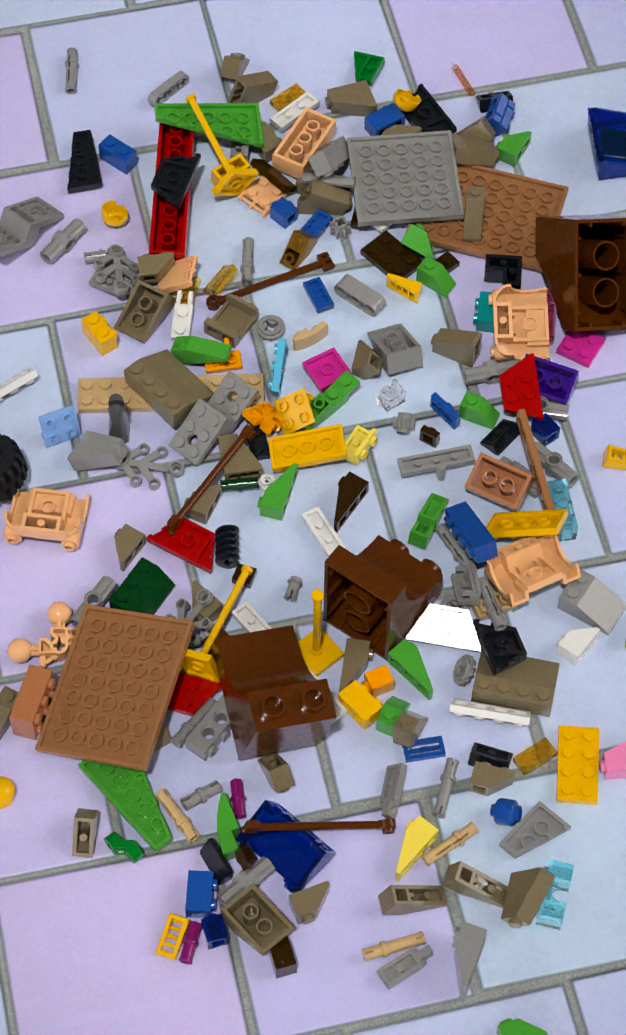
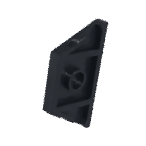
[401,83,457,133]
[151,153,201,210]
[473,619,527,675]

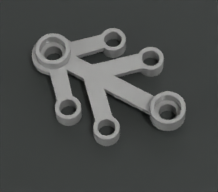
[93,244,140,297]
[113,443,184,491]
[165,589,214,646]

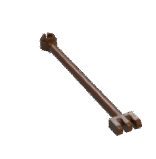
[206,252,335,311]
[167,424,256,536]
[241,819,396,834]

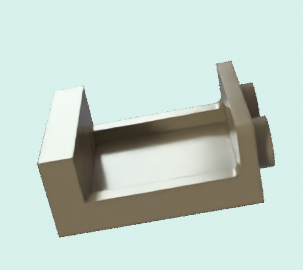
[204,293,259,349]

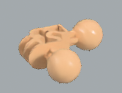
[7,601,76,668]

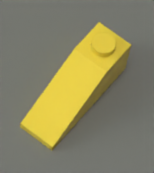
[395,815,439,882]

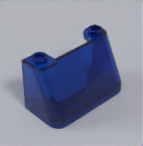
[587,107,626,181]
[235,800,336,893]

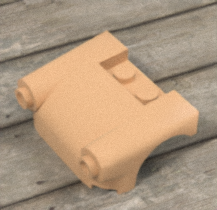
[488,284,550,362]
[3,487,91,551]
[484,535,581,607]

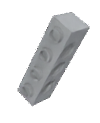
[185,695,231,761]

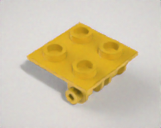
[274,387,315,435]

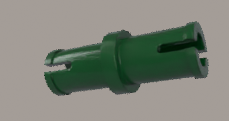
[220,477,259,492]

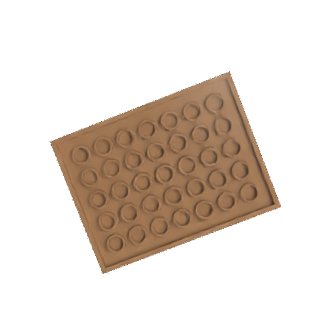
[405,164,569,273]
[35,604,195,772]

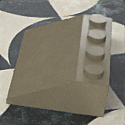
[124,349,214,428]
[471,649,560,717]

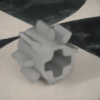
[330,216,351,238]
[393,412,415,433]

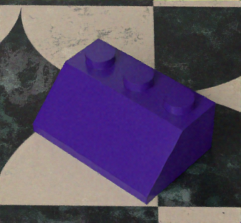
[525,353,579,405]

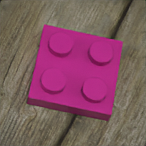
[556,330,606,368]
[302,347,353,393]

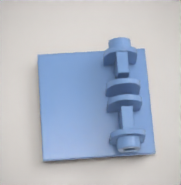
[38,405,82,448]

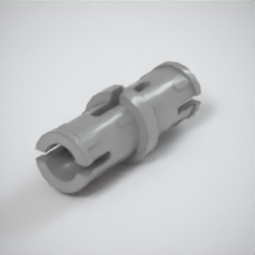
[180,780,222,811]

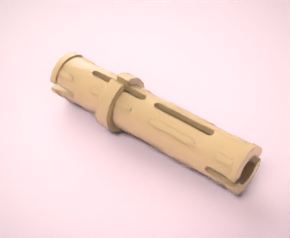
[155,788,200,843]
[421,822,479,867]
[361,931,426,962]

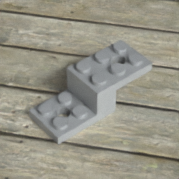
[0,196,64,258]
[168,371,259,466]

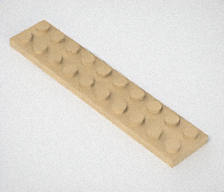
[78,373,264,414]

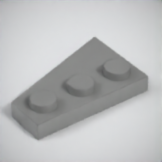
[499,801,571,859]

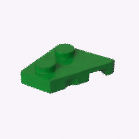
[354,51,385,86]

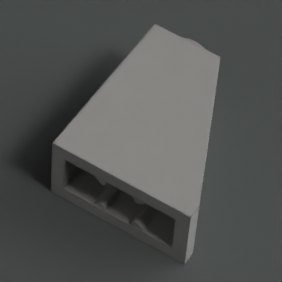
[67,430,129,471]

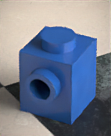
[270,197,298,229]

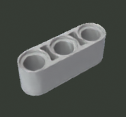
[334,274,386,317]

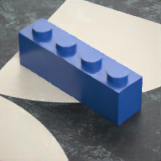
[444,501,498,564]

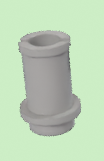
[84,249,106,264]
[284,576,303,602]

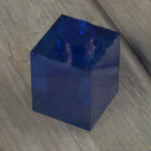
[531,413,560,447]
[201,913,229,950]

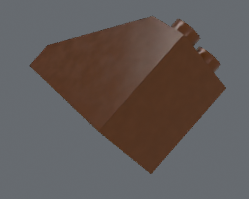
[536,215,626,331]

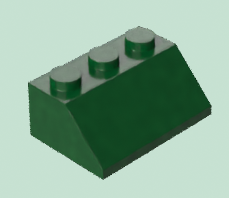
[109,557,175,615]

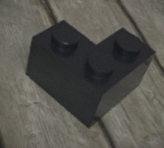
[484,254,522,289]

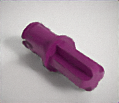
[230,778,246,820]
[179,921,202,965]

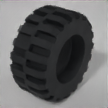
[0,434,28,502]

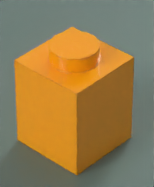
[362,665,395,697]

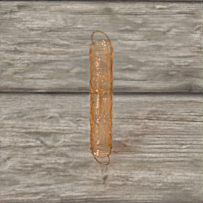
[452,63,476,99]

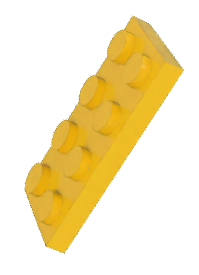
[268,423,347,473]
[486,509,568,539]
[556,725,599,805]

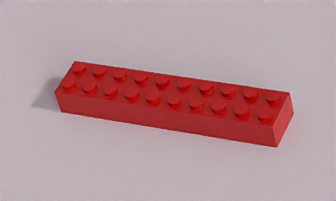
[149,123,196,261]

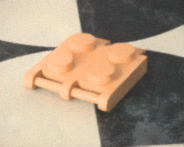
[238,176,288,218]
[157,255,199,293]

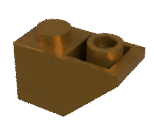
[279,230,317,270]

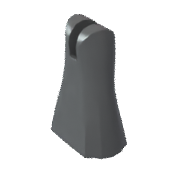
[108,393,130,443]

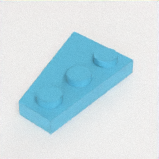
[268,338,288,397]

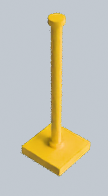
[185,94,259,196]
[181,565,253,683]
[297,589,344,677]

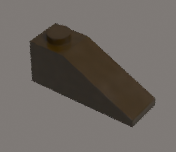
[334,471,369,532]
[268,936,297,978]

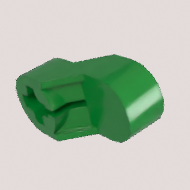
[104,831,144,863]

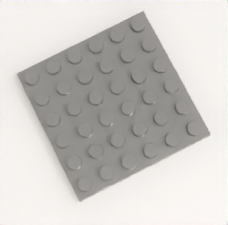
[347,130,464,227]

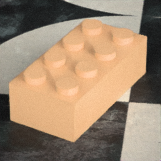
[272,107,337,179]

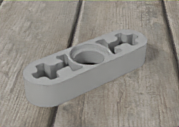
[148,71,189,106]

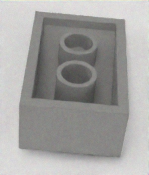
[367,323,423,375]
[557,569,626,636]
[452,921,487,1002]

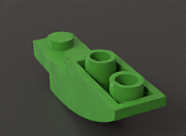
[304,370,360,430]

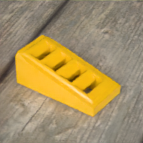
[386,273,422,303]
[602,444,626,470]
[155,913,191,960]

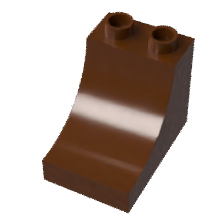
[323,535,443,661]
[212,625,337,760]

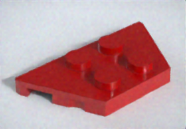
[499,353,544,421]
[147,518,215,574]
[167,672,222,717]

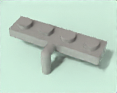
[397,444,475,481]

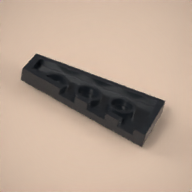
[67,130,102,193]

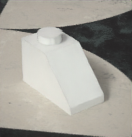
[556,627,600,666]

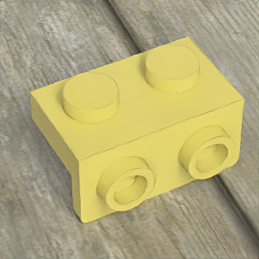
[345,425,378,465]

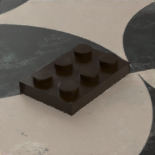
[360,231,423,278]

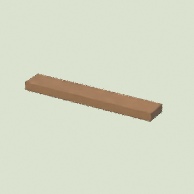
[516,409,555,510]

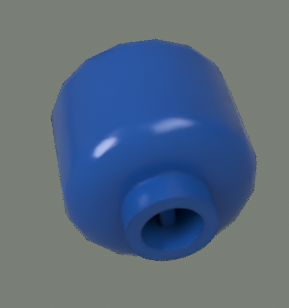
[490,798,522,826]

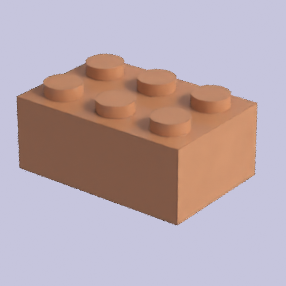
[464,452,535,512]
[9,664,56,740]

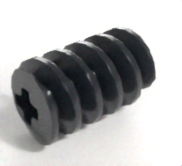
[215,525,240,569]

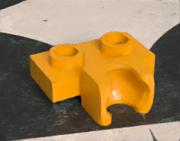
[204,338,242,374]
[241,402,284,435]

